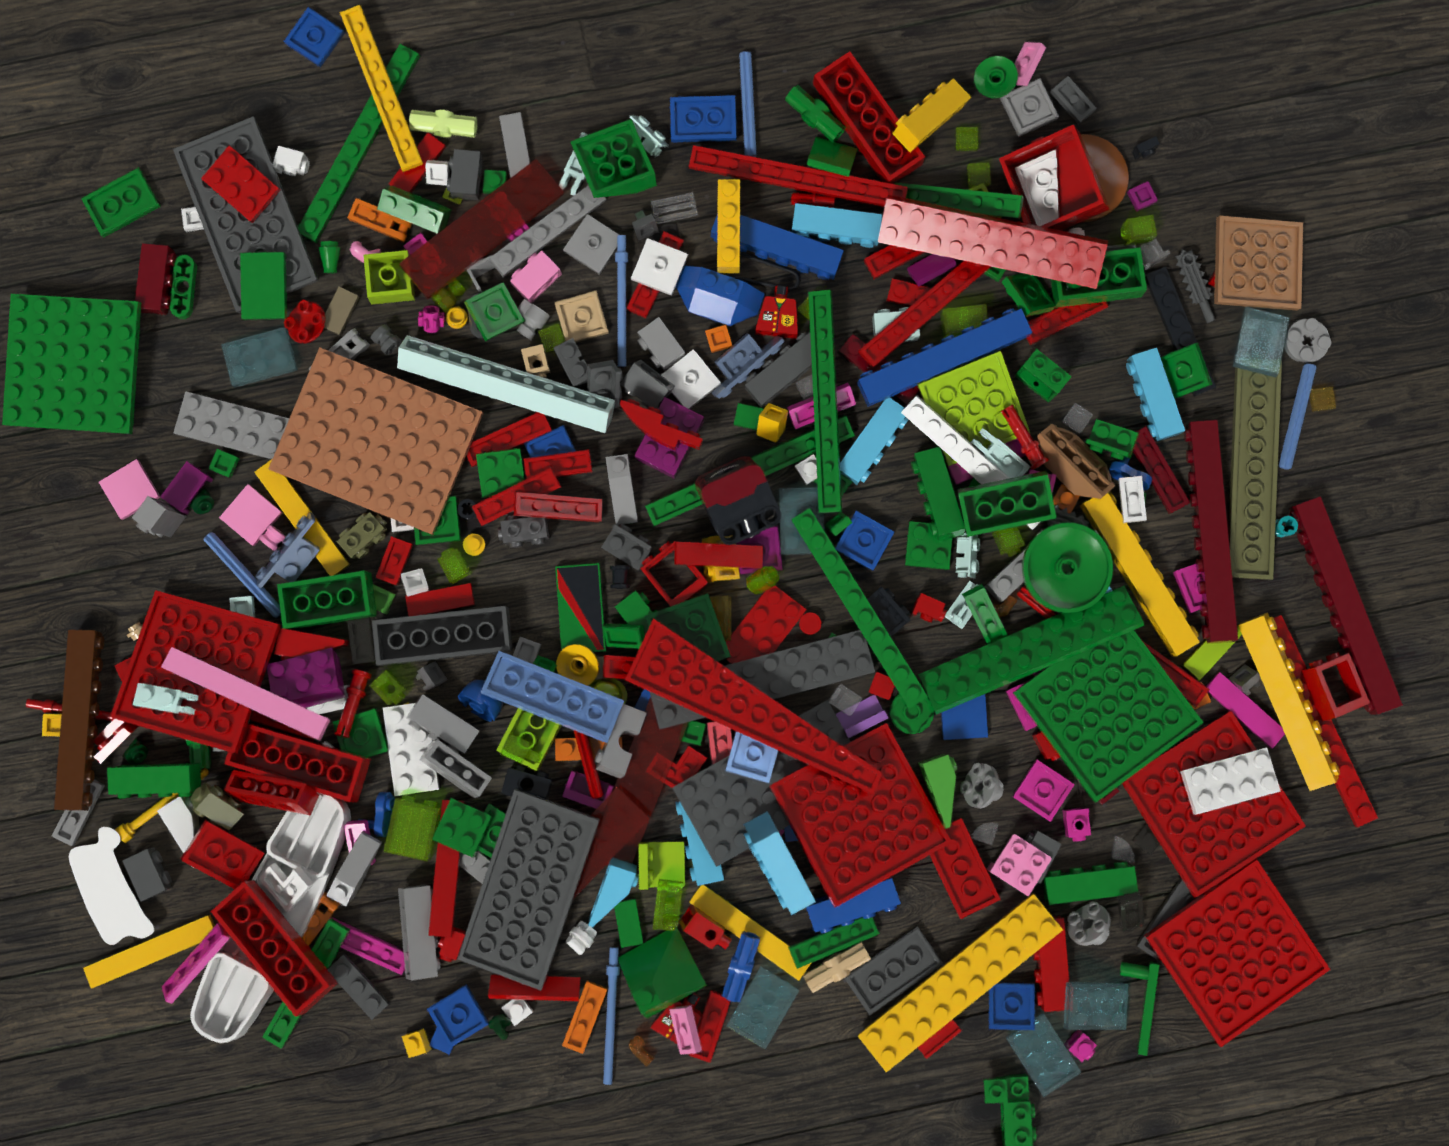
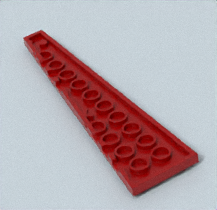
[625,618,882,794]

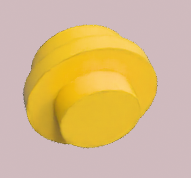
[446,307,468,329]
[463,534,485,556]

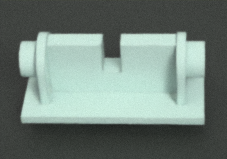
[630,115,669,157]
[956,533,980,579]
[945,581,988,629]

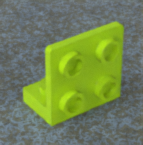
[639,841,685,890]

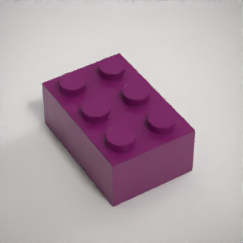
[635,397,704,479]
[267,648,346,708]

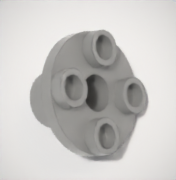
[960,763,1004,808]
[1067,902,1111,946]

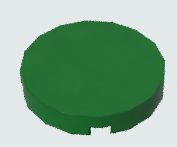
[889,694,934,734]

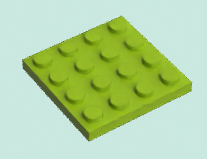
[917,350,1030,466]

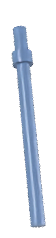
[615,235,628,367]
[603,947,620,1085]

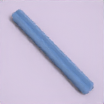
[740,52,756,157]
[1278,364,1316,470]
[204,532,281,618]

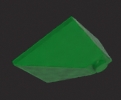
[570,119,657,198]
[618,926,707,1019]

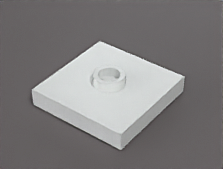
[631,238,688,296]
[662,349,721,409]

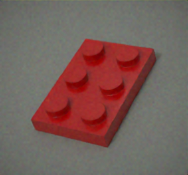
[201,145,281,223]
[180,819,265,889]

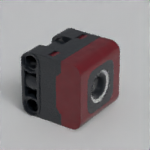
[695,456,782,545]

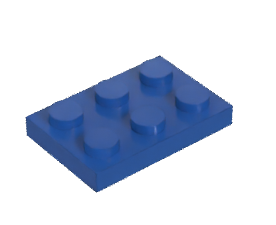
[670,95,736,142]

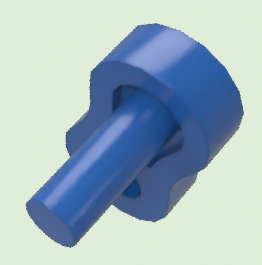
[1109,452,1152,491]
[358,792,396,837]

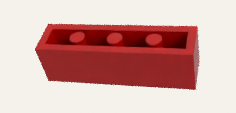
[1033,916,1072,1012]

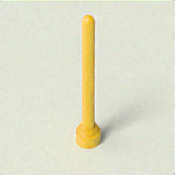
[115,768,209,843]

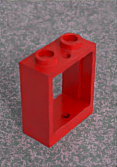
[640,541,708,607]
[1302,652,1370,721]

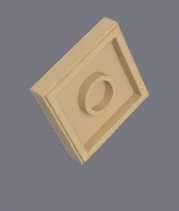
[554,291,609,343]

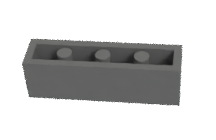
[745,331,812,408]

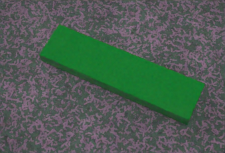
[788,917,880,969]

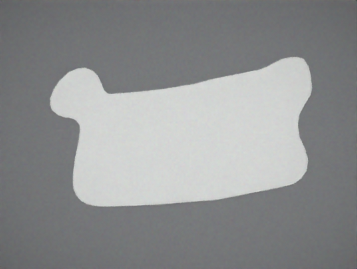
[69,827,154,945]

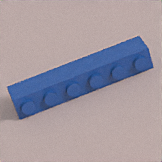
[711,213,844,280]

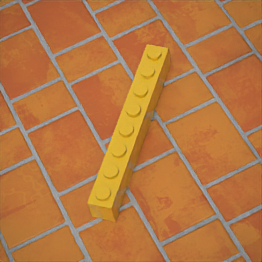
[1080,493,1200,657]
[1238,613,1340,791]

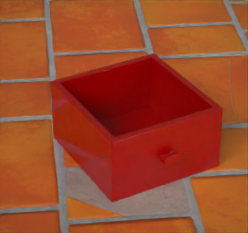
[999,125,1110,231]

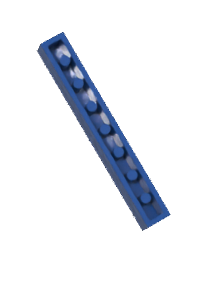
[857,308,1032,407]

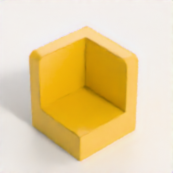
[757,403,788,443]

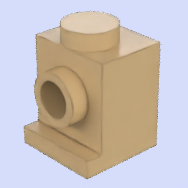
[521,344,550,378]

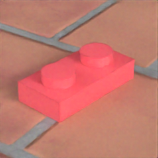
[707,722,732,765]

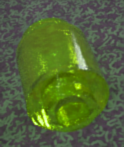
[746,566,779,595]

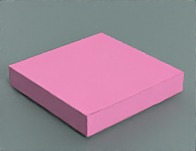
[99,459,160,520]
[219,484,283,546]

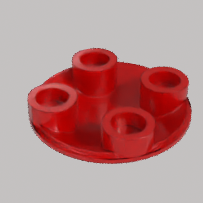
[284,300,326,344]

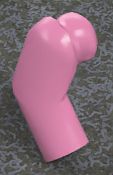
[350,241,381,263]

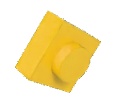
[42,714,61,737]
[402,1029,431,1058]

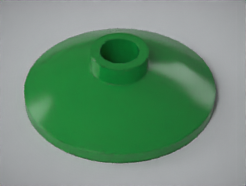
[974,56,1018,98]

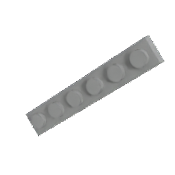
[489,186,606,277]

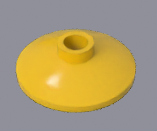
[556,644,599,686]

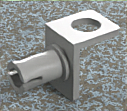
[465,244,495,293]

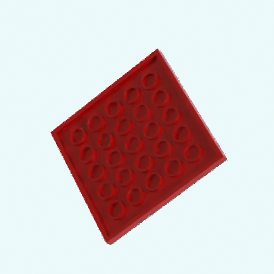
[110,590,281,754]
[1122,711,1306,897]
[770,723,952,908]
[1144,859,1331,1047]

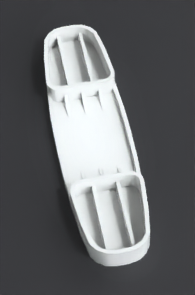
[191,792,351,1043]

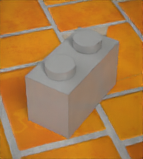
[637,317,685,371]

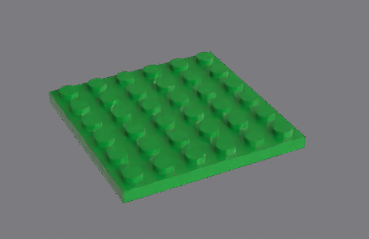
[2,294,141,434]
[1013,630,1204,803]

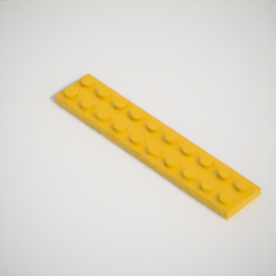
[858,894,1063,1072]

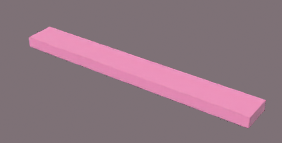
[161,647,330,740]

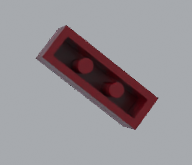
[135,243,176,315]

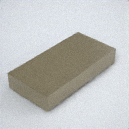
[324,287,360,336]

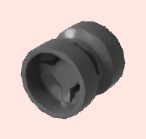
[371,324,402,355]

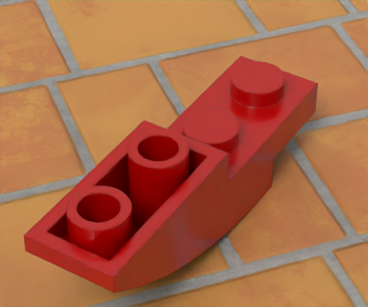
[620,399,703,451]

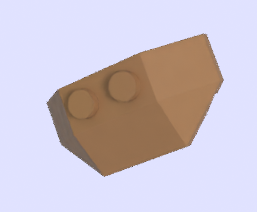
[1038,424,1115,499]

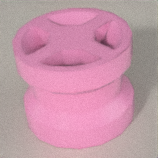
[258,524,286,551]

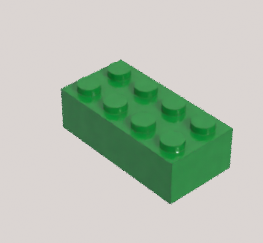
[1051,247,1147,308]
[957,471,1057,537]
[277,571,377,630]

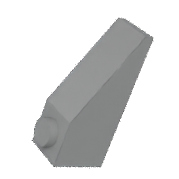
[606,454,638,525]
[326,831,382,906]

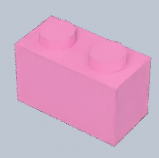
[510,251,562,303]

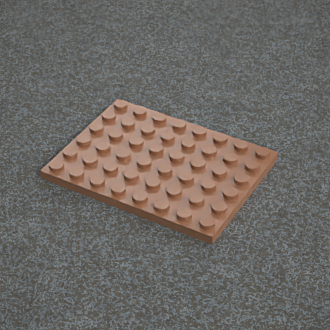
[268,347,483,535]

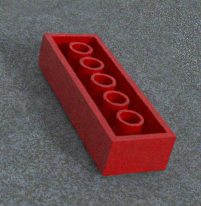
[813,51,925,184]
[224,722,371,802]
[211,880,338,1017]

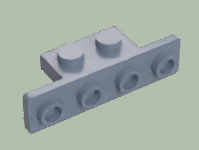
[711,333,785,399]
[256,512,320,588]

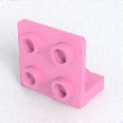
[987,834,1052,896]

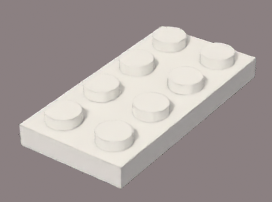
[383,703,440,796]
[1180,748,1281,815]

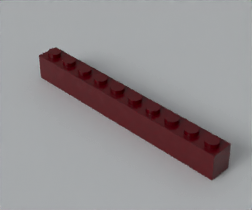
[1184,420,1238,644]
[1289,496,1403,715]

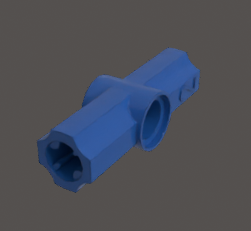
[722,931,760,1002]

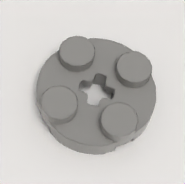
[1284,318,1331,363]

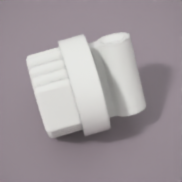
[566,921,597,955]

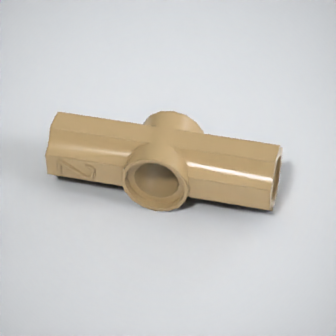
[803,942,871,993]

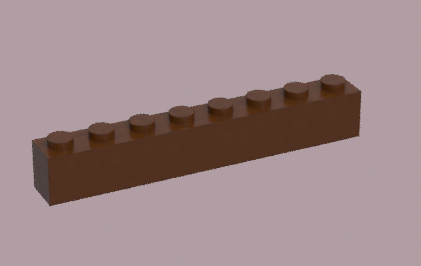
[54,630,104,811]

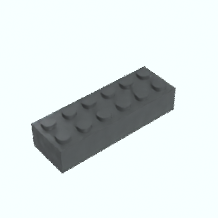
[372,606,513,666]

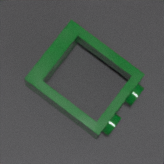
[1015,349,1072,403]

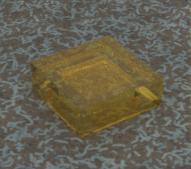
[1310,387,1336,412]

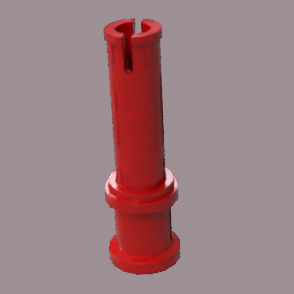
[1000,404,1049,470]
[335,669,372,738]

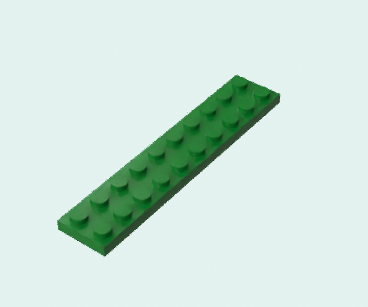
[918,586,1144,715]

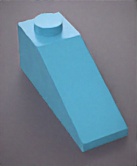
[588,857,639,927]

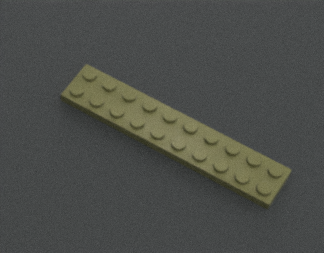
[1228,358,1282,580]

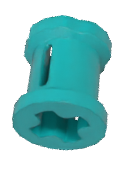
[1275,516,1298,538]

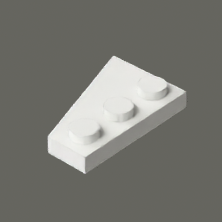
[1015,150,1060,226]

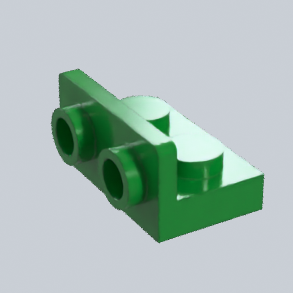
[1085,419,1139,460]

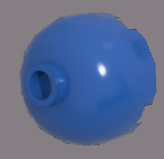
[458,680,504,722]

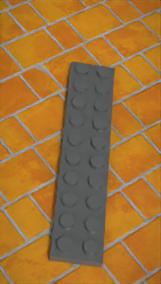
[649,630,875,730]

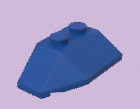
[676,266,765,326]

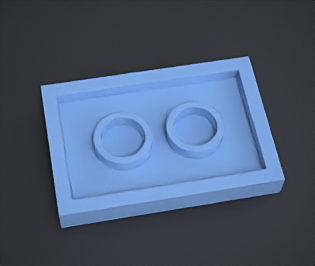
[725,731,778,783]

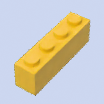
[892,78,971,153]
[717,179,740,273]

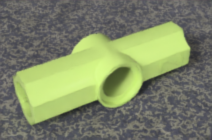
[409,110,477,137]

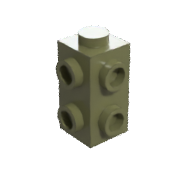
[336,512,388,560]
[190,782,244,831]

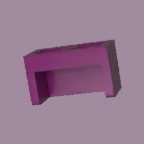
[160,461,213,514]
[563,770,615,812]

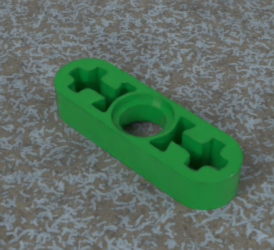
[170,255,197,319]

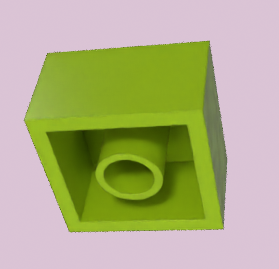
[363,250,415,305]

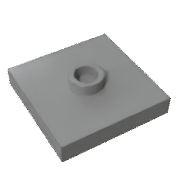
[1000,79,1059,137]
[563,214,619,275]

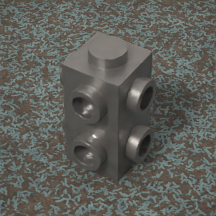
[498,516,549,548]

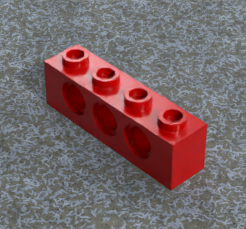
[224,770,319,816]

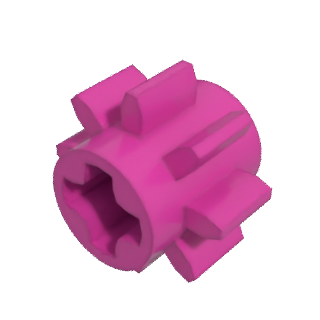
[418,305,445,333]

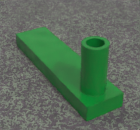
[1120,961,1159,1056]

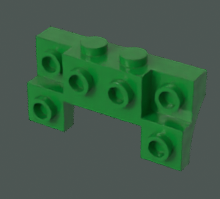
[983,1074,1036,1146]

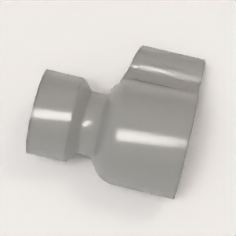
[517,299,550,340]

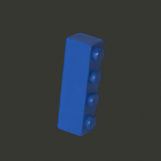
[806,876,901,933]

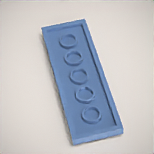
[481,651,624,743]

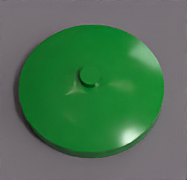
[1022,523,1113,613]

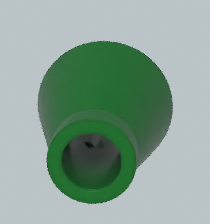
[319,241,341,273]

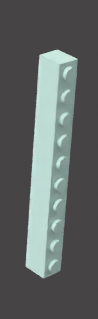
[397,335,615,433]

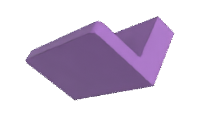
[836,695,888,738]

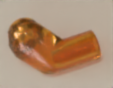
[992,595,1017,618]
[628,1036,654,1067]

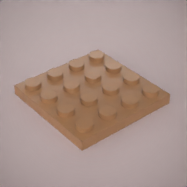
[1214,216,1303,310]

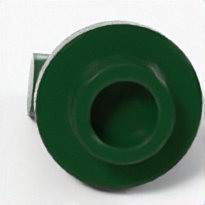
[189,489,214,514]
[122,738,148,764]
[488,1014,511,1040]

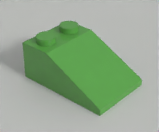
[918,754,957,828]

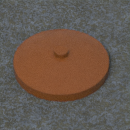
[1081,134,1129,222]

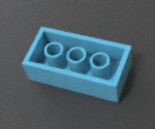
[744,811,816,915]

